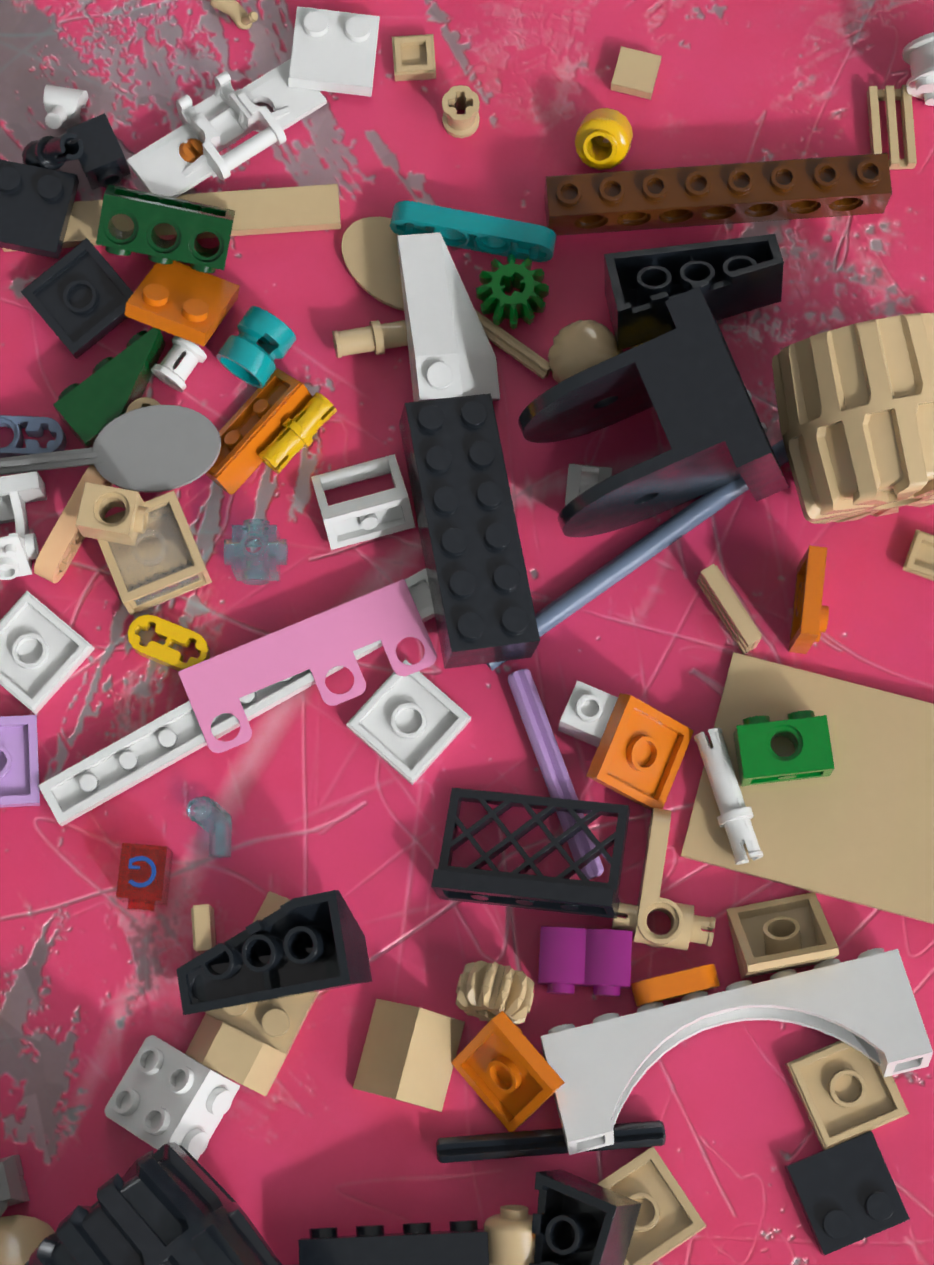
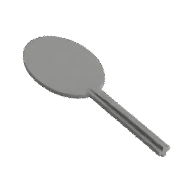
[0,405,221,493]

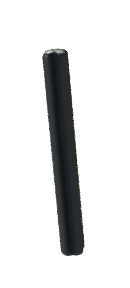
[436,1120,666,1163]

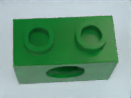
[733,710,835,786]

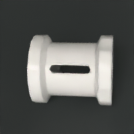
[151,336,207,392]

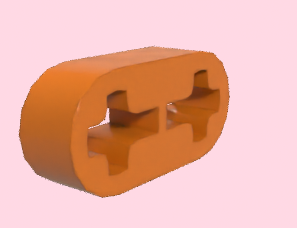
[631,964,720,1007]

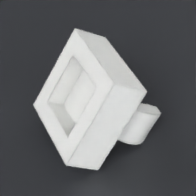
[565,464,612,506]

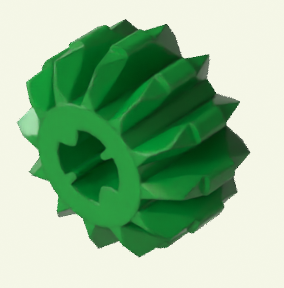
[476,253,549,330]

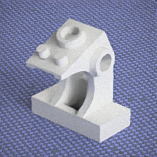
[0,471,47,580]

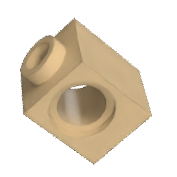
[76,482,149,546]

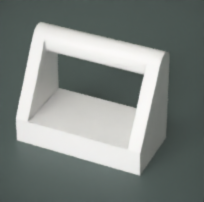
[311,454,415,550]

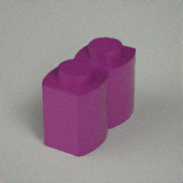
[538,926,632,997]

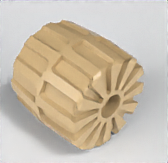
[772,313,934,524]

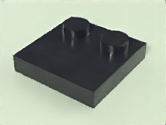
[0,159,79,259]
[21,238,133,359]
[784,1131,910,1255]

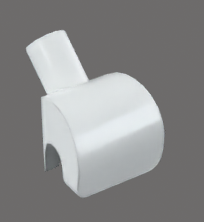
[43,84,89,129]

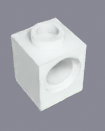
[558,680,618,747]

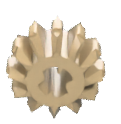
[455,960,534,1025]

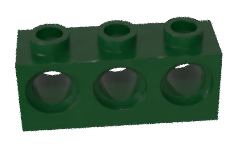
[96,184,235,273]

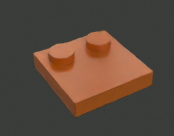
[125,260,240,347]
[789,545,829,654]
[586,693,694,811]
[451,1011,565,1132]

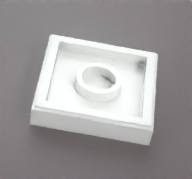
[0,591,95,715]
[346,659,471,785]

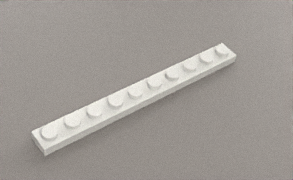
[38,568,435,826]

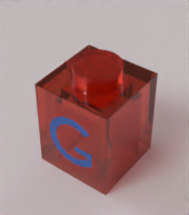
[116,843,173,912]

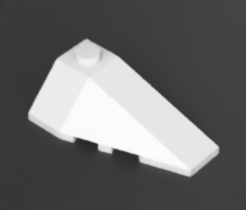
[397,232,500,402]

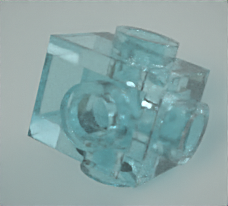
[224,519,288,585]

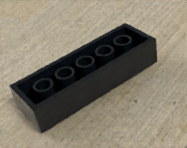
[399,393,540,669]

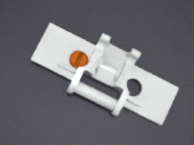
[126,59,327,198]

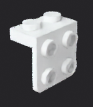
[105,1035,240,1160]

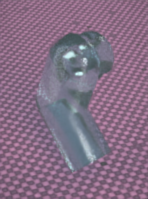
[186,796,232,858]

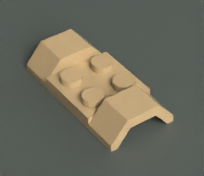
[185,891,320,1096]

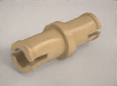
[332,320,408,358]

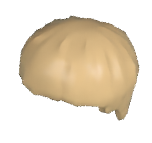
[548,320,623,383]

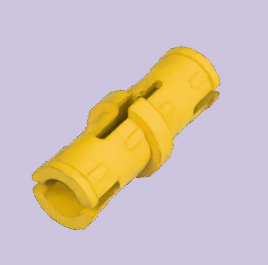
[258,392,337,474]

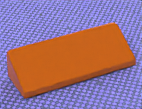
[205,368,313,495]

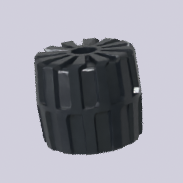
[25,1142,282,1265]

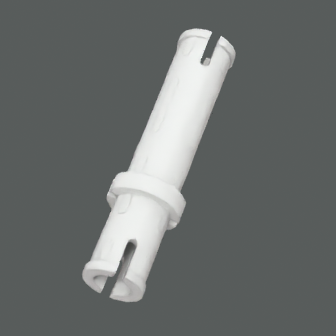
[694,728,763,865]

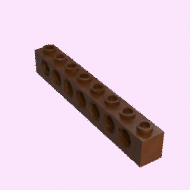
[544,153,892,236]

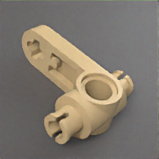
[612,808,716,951]

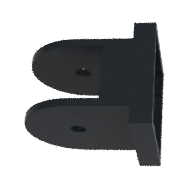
[518,286,789,537]

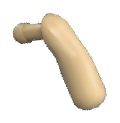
[210,0,258,30]

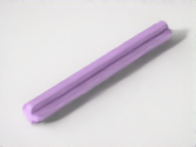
[508,669,604,880]

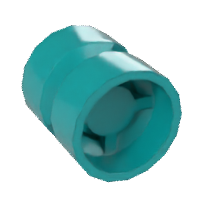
[216,306,296,388]

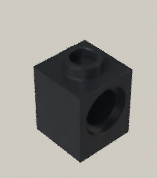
[66,113,131,190]

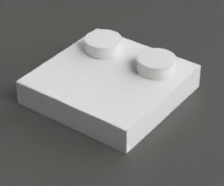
[288,6,380,97]

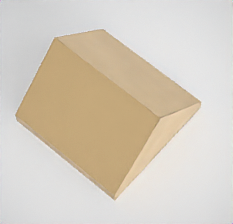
[727,892,839,979]
[353,999,465,1112]

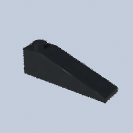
[176,890,372,1015]

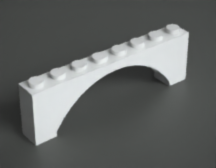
[540,948,933,1155]

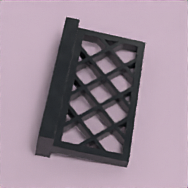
[431,788,630,919]

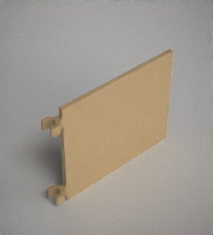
[680,652,934,924]

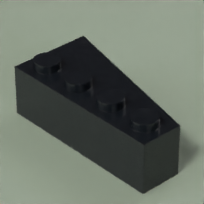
[604,234,784,350]
[529,1170,642,1265]
[298,1220,489,1265]

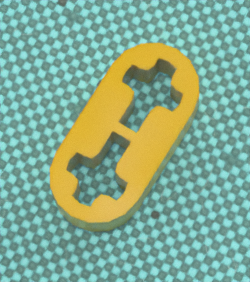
[128,614,210,671]

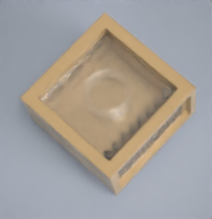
[97,490,212,615]

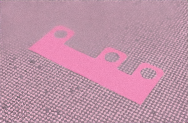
[178,579,437,753]

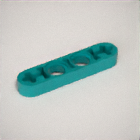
[390,201,557,262]

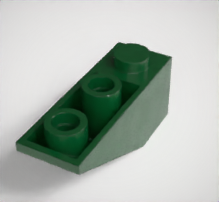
[53,327,166,448]

